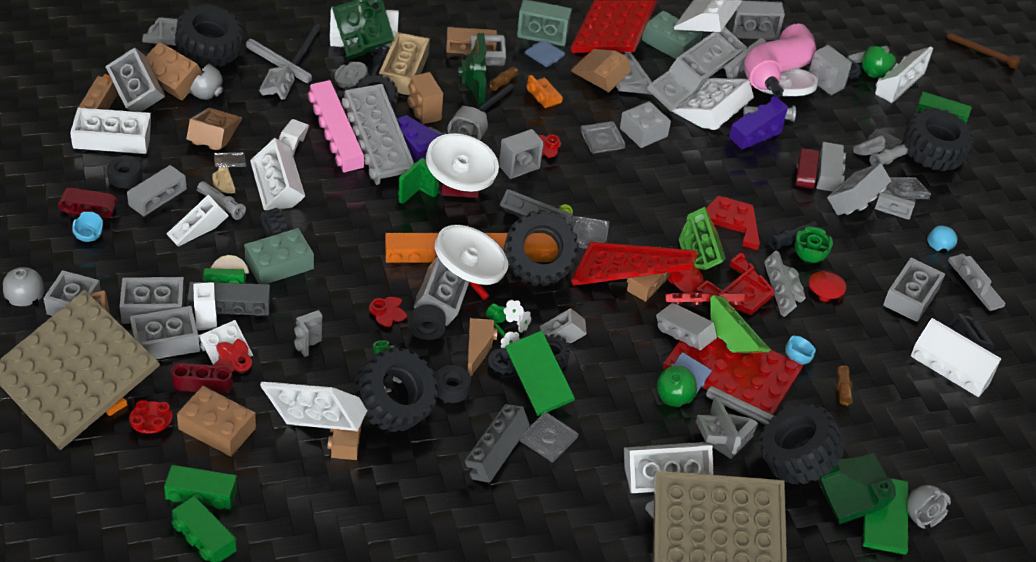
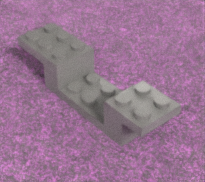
[647,27,747,111]

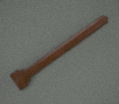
[947,33,1021,69]

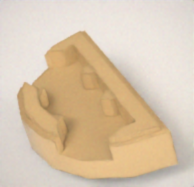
[213,165,235,193]
[211,255,249,274]

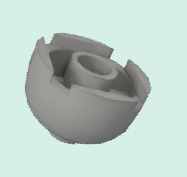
[190,64,223,100]
[3,267,44,306]
[907,485,951,528]

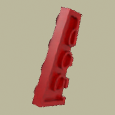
[666,293,745,305]

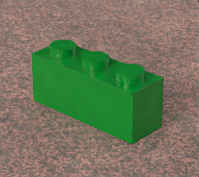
[916,92,972,124]
[164,465,237,510]
[172,496,236,562]

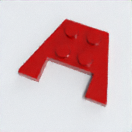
[706,196,760,250]
[695,253,775,315]

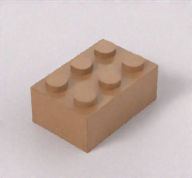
[146,42,202,101]
[177,386,256,457]

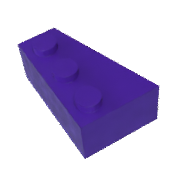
[729,96,788,149]
[397,115,441,163]

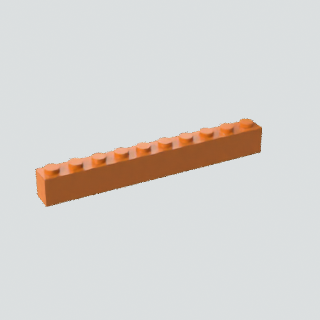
[385,233,559,263]

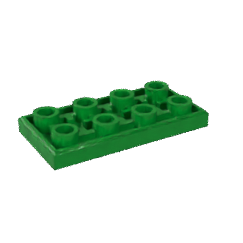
[505,331,575,416]
[863,479,908,555]

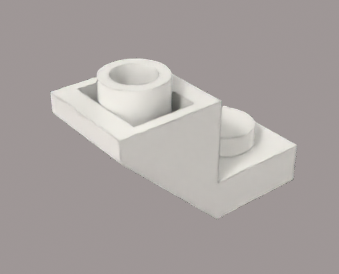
[279,119,309,155]
[194,282,217,330]

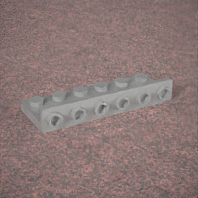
[342,84,414,185]

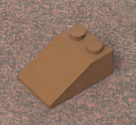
[572,49,631,92]
[187,108,242,150]

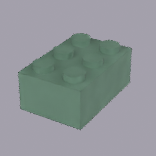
[517,0,572,46]
[642,11,702,59]
[244,228,314,284]

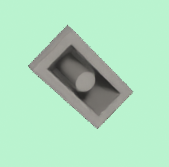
[540,308,587,343]

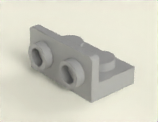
[259,66,295,100]
[294,310,322,357]

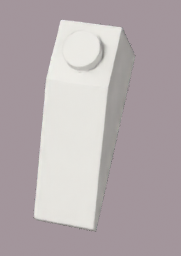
[167,195,229,247]

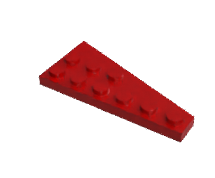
[571,242,698,286]

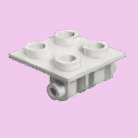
[199,320,253,365]

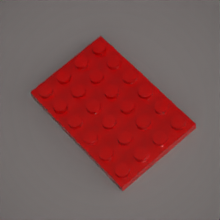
[571,0,658,53]
[663,315,803,415]

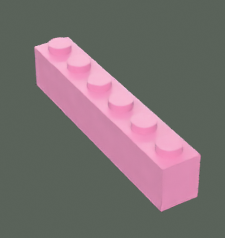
[308,80,364,173]

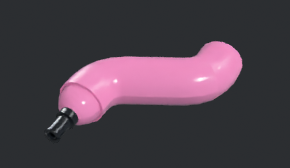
[744,24,816,97]

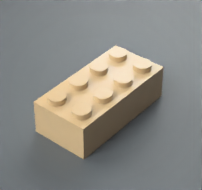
[379,32,430,95]

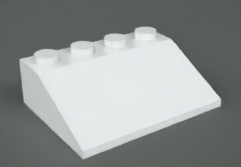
[674,0,742,32]
[672,78,754,130]
[260,382,367,431]

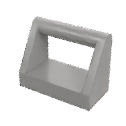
[470,35,506,66]
[875,189,916,219]
[708,414,758,459]

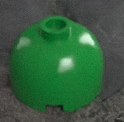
[862,46,896,78]
[794,227,833,263]
[657,365,697,407]

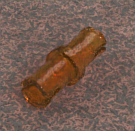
[489,67,518,91]
[836,366,853,405]

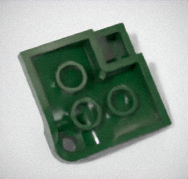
[332,0,395,60]
[458,33,486,106]
[819,453,896,524]

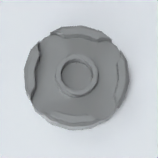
[335,62,369,88]

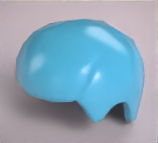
[72,212,103,242]
[927,225,957,251]
[785,335,816,365]

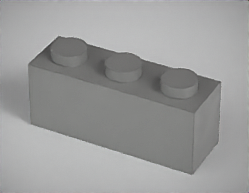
[817,142,846,192]
[127,165,186,216]
[656,303,717,350]

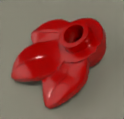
[538,135,561,158]
[369,297,407,327]
[213,339,252,373]

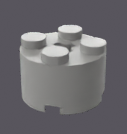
[448,106,488,141]

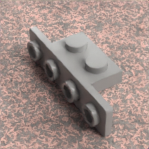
[764,251,806,317]
[948,254,1005,311]
[696,396,741,454]

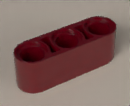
[795,148,819,189]
[58,188,117,219]
[171,363,233,394]

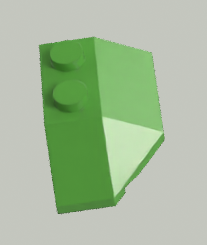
[679,207,726,270]
[710,295,771,354]

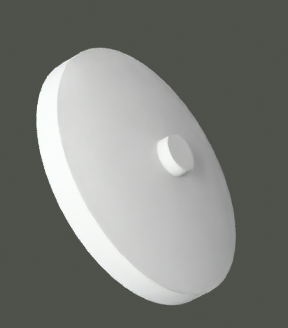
[758,69,818,96]
[426,133,499,191]
[434,225,508,285]

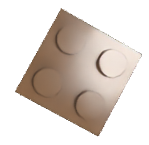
[408,72,443,124]

